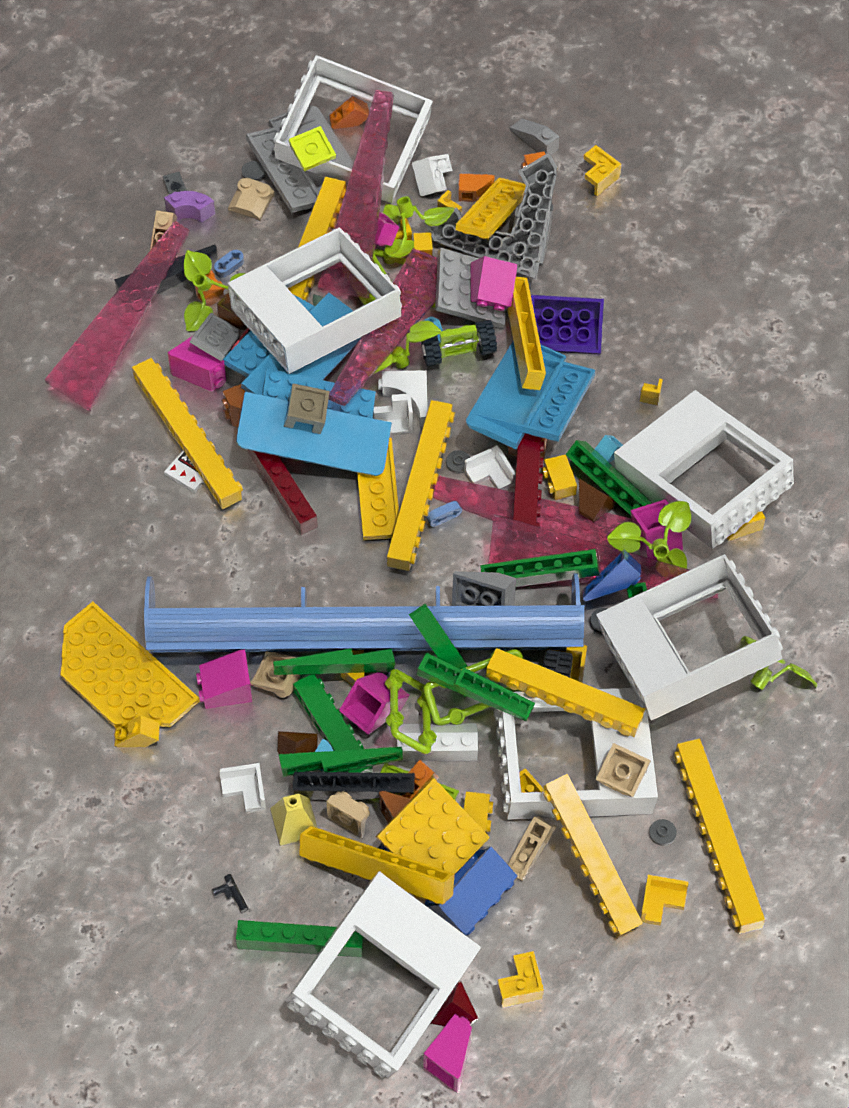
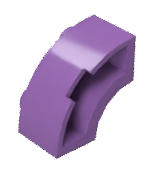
[164,191,215,223]

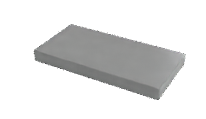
[190,313,242,361]

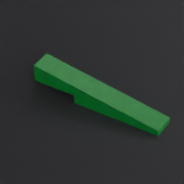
[409,604,468,697]
[273,648,395,675]
[416,653,535,721]
[279,747,403,777]

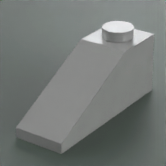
[510,118,559,155]

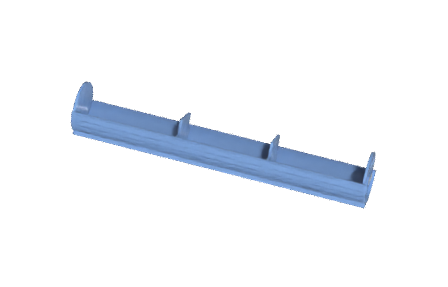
[144,573,584,653]

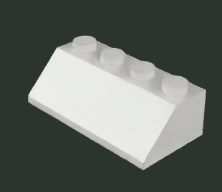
[397,723,478,762]

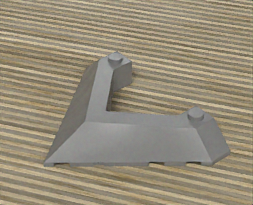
[426,153,558,279]

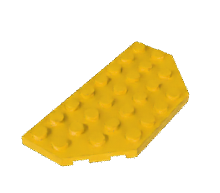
[61,601,200,728]

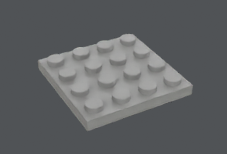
[435,248,505,328]

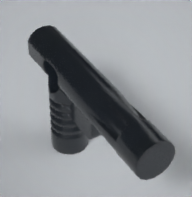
[211,874,249,913]

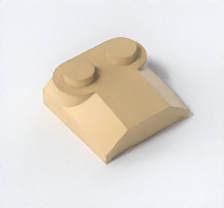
[228,178,274,221]
[250,651,301,698]
[596,743,651,798]
[327,791,370,839]

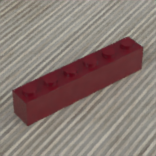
[512,433,544,541]
[247,449,318,536]

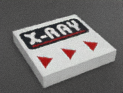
[164,450,204,493]

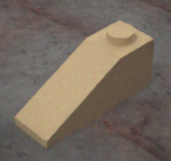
[508,816,557,880]

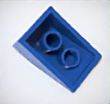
[583,549,641,601]

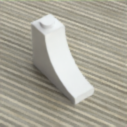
[379,370,428,427]

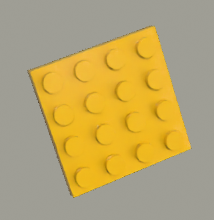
[375,778,490,875]

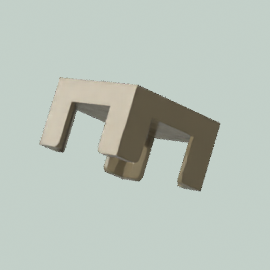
[284,383,330,434]

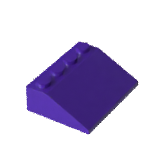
[531,295,604,354]

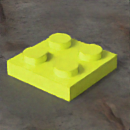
[288,126,336,171]

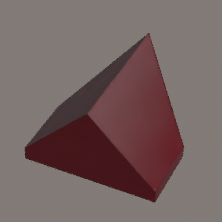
[430,981,479,1026]

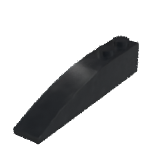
[114,244,218,306]
[292,772,415,800]

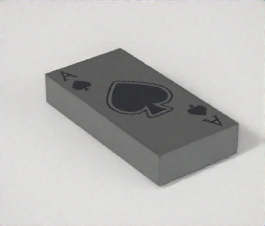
[163,172,187,195]

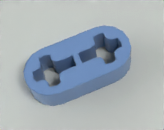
[214,250,244,278]
[426,501,462,527]

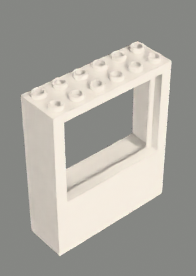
[228,227,402,374]
[614,390,794,549]
[596,554,783,721]
[495,688,658,820]
[285,872,481,1078]

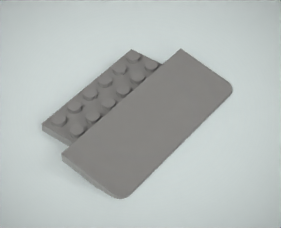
[246,106,375,219]

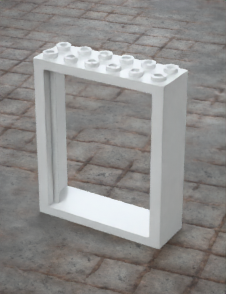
[273,55,433,204]

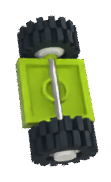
[421,320,497,366]

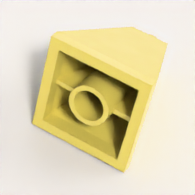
[270,794,318,846]

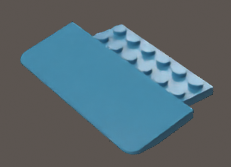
[223,293,365,395]
[466,341,596,449]
[236,368,392,476]

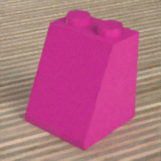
[470,256,518,311]
[167,336,226,392]
[631,499,683,568]
[196,649,252,709]
[339,672,410,734]
[423,1014,472,1093]

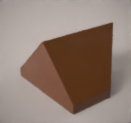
[217,293,247,330]
[579,479,617,522]
[277,731,318,777]

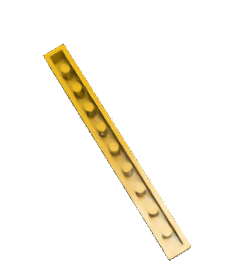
[132,358,243,510]
[387,400,455,571]
[674,738,765,934]

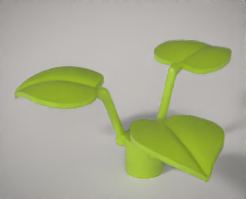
[383,196,454,258]
[184,250,245,332]
[363,319,442,378]
[607,501,691,579]
[741,636,818,690]

